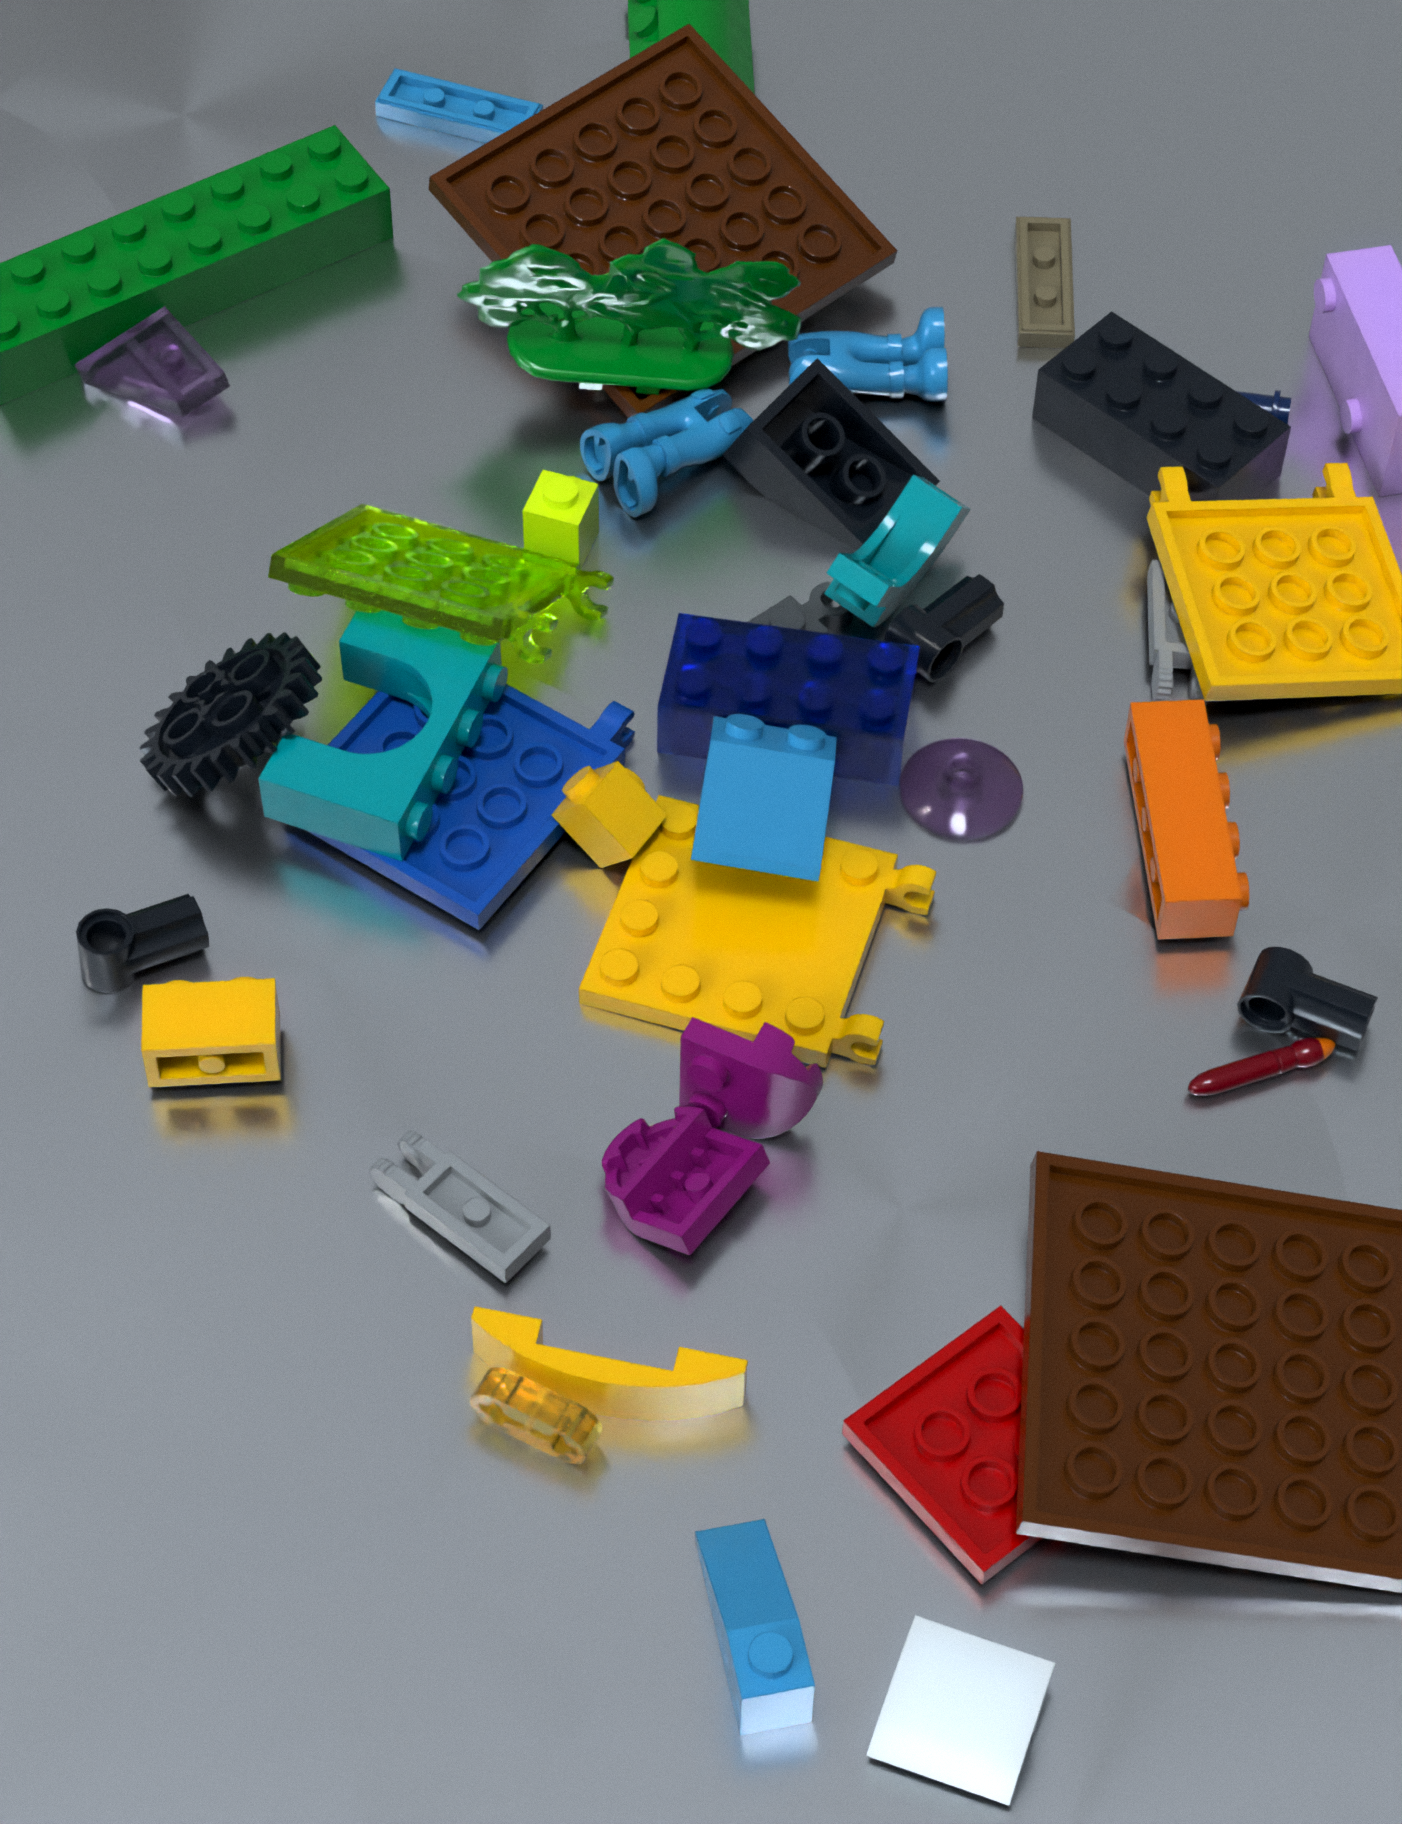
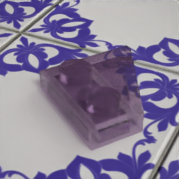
[74,306,230,417]

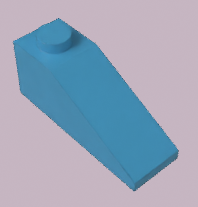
[695,1519,815,1736]

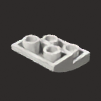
[866,1615,1056,1806]

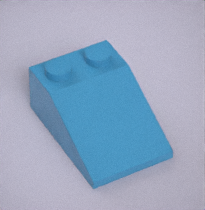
[691,714,837,881]

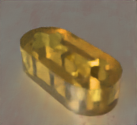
[469,1367,603,1464]

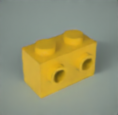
[141,977,281,1087]

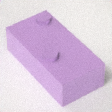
[1309,245,1402,497]

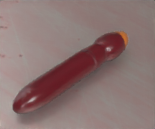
[1188,1038,1336,1096]

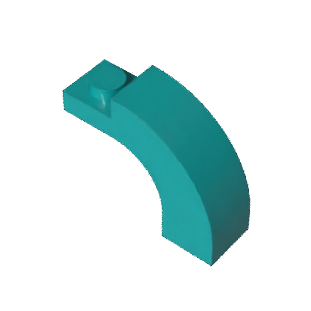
[824,475,971,627]

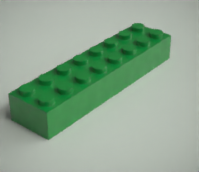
[0,125,393,406]

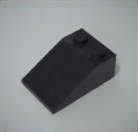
[722,358,940,551]

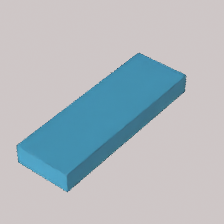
[375,68,543,143]

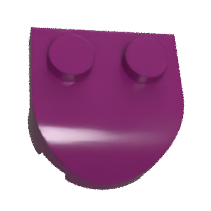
[679,1017,823,1139]
[602,1106,770,1255]

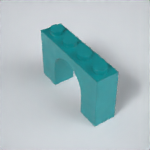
[258,597,508,862]

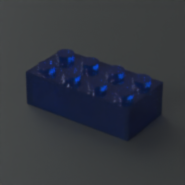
[657,613,920,786]

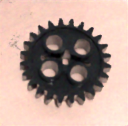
[140,632,322,797]

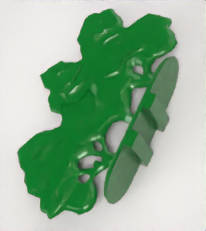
[457,238,802,395]

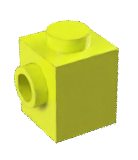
[522,469,599,573]

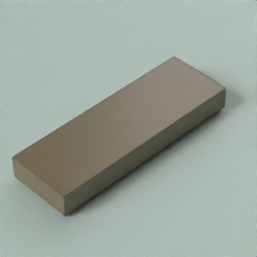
[1015,216,1075,349]

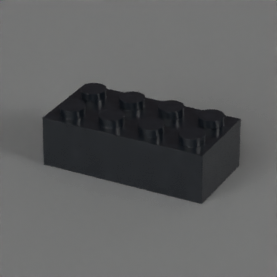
[1032,311,1291,501]

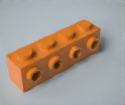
[1124,699,1249,940]

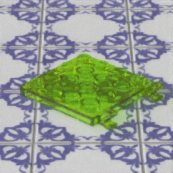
[268,504,614,664]

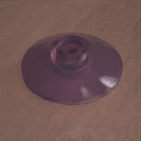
[900,738,1023,840]

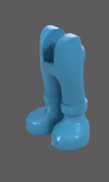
[788,307,948,402]
[580,389,754,517]

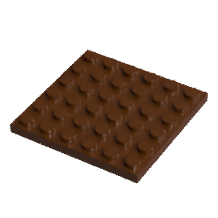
[429,24,898,418]
[1016,1151,1402,1593]

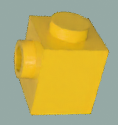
[551,761,667,868]

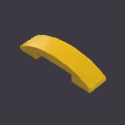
[471,1306,748,1421]

